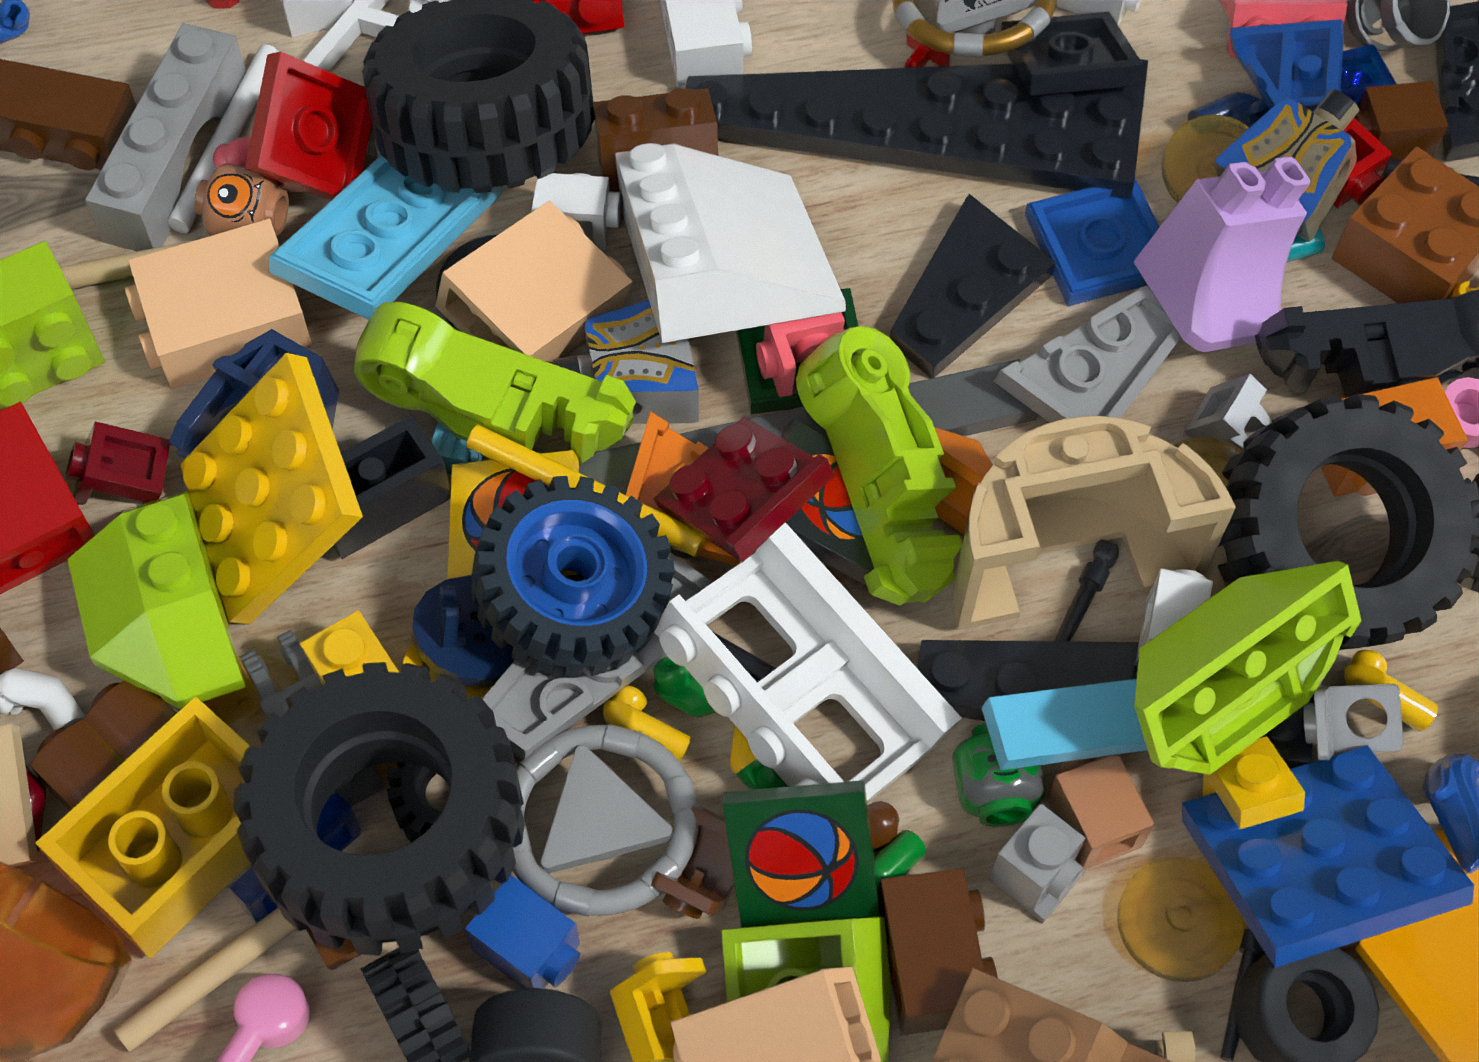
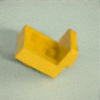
[1202,736,1305,829]
[609,952,706,1062]

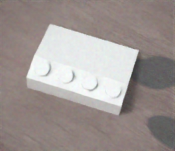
[615,143,846,343]

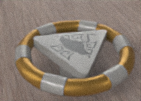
[893,0,1056,57]

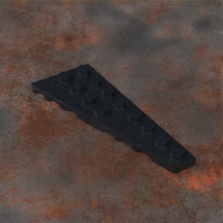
[685,59,1148,199]

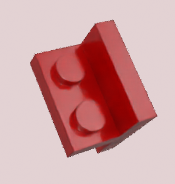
[245,51,372,201]

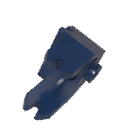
[168,329,339,459]

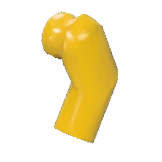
[1344,649,1438,732]
[603,685,691,762]

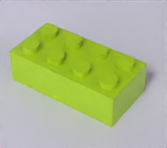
[0,240,106,410]

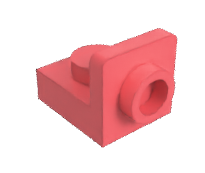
[756,312,845,398]

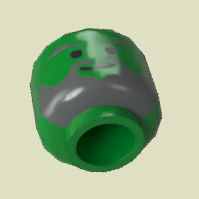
[952,723,1046,827]

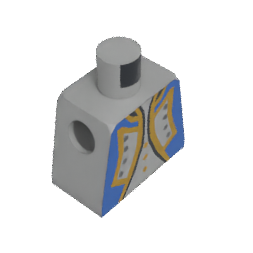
[553,300,699,424]

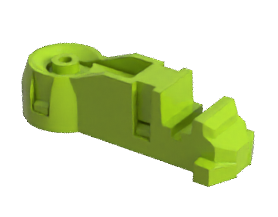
[353,302,636,464]
[796,326,962,606]

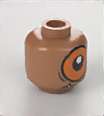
[194,164,289,236]

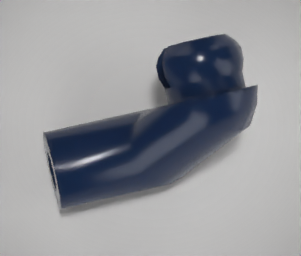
[1188,92,1270,137]

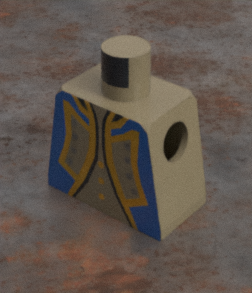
[1214,89,1359,243]

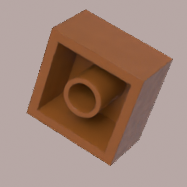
[1331,146,1479,303]

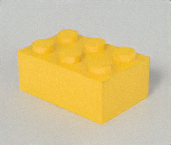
[36,696,250,960]

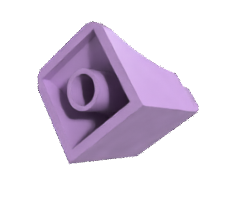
[1133,156,1310,352]

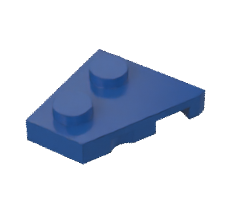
[1230,19,1344,112]

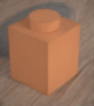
[1046,754,1155,870]

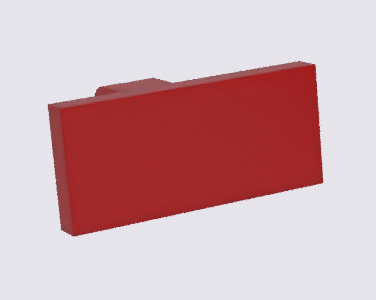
[905,33,950,68]

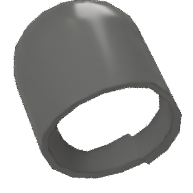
[1346,0,1450,51]

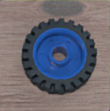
[471,476,674,678]

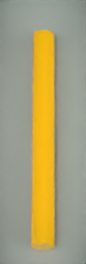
[466,424,706,557]

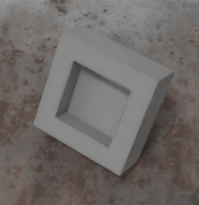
[1184,374,1270,456]

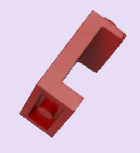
[0,401,95,594]

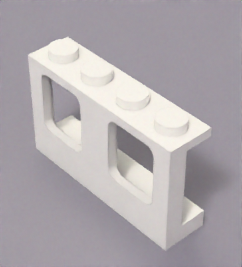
[654,522,962,803]

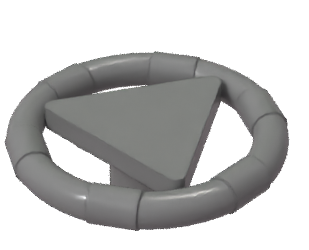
[513,724,699,917]

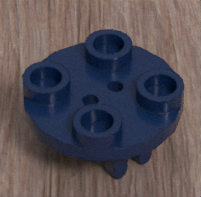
[411,575,515,688]

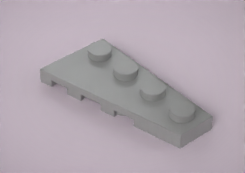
[482,553,730,760]

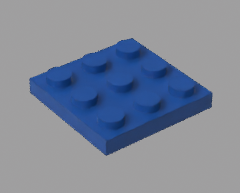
[1182,745,1474,968]

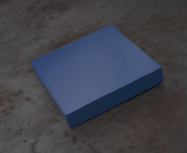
[1025,178,1160,307]

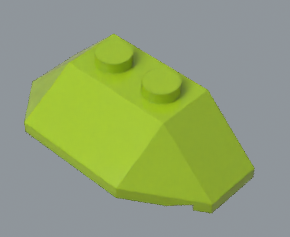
[67,490,246,709]
[1134,561,1362,775]

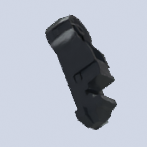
[1255,289,1479,398]

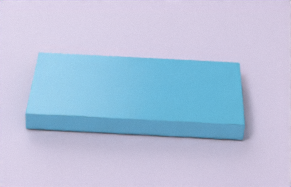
[269,155,502,320]

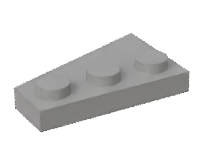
[993,286,1181,423]

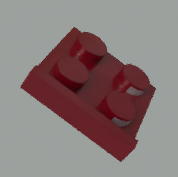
[653,416,835,562]

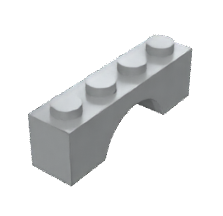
[85,23,246,252]

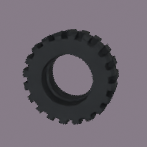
[362,0,595,193]
[1217,394,1479,650]
[234,662,525,956]

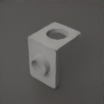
[1304,684,1403,760]

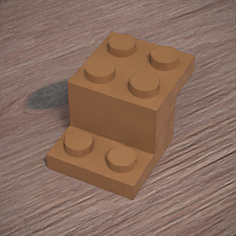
[931,968,1172,1062]

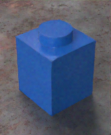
[465,875,580,989]

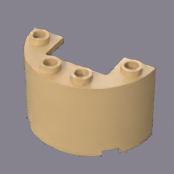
[952,416,1236,630]

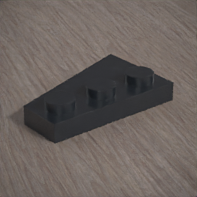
[1436,1,1479,161]
[889,194,1056,378]

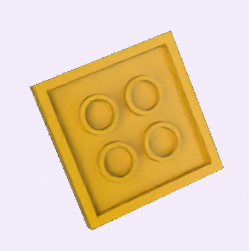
[180,353,363,624]

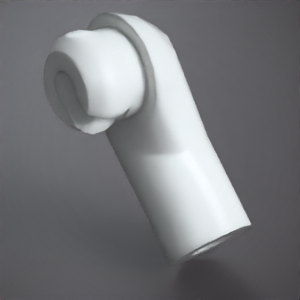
[0,668,85,731]

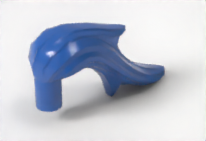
[1423,753,1479,874]

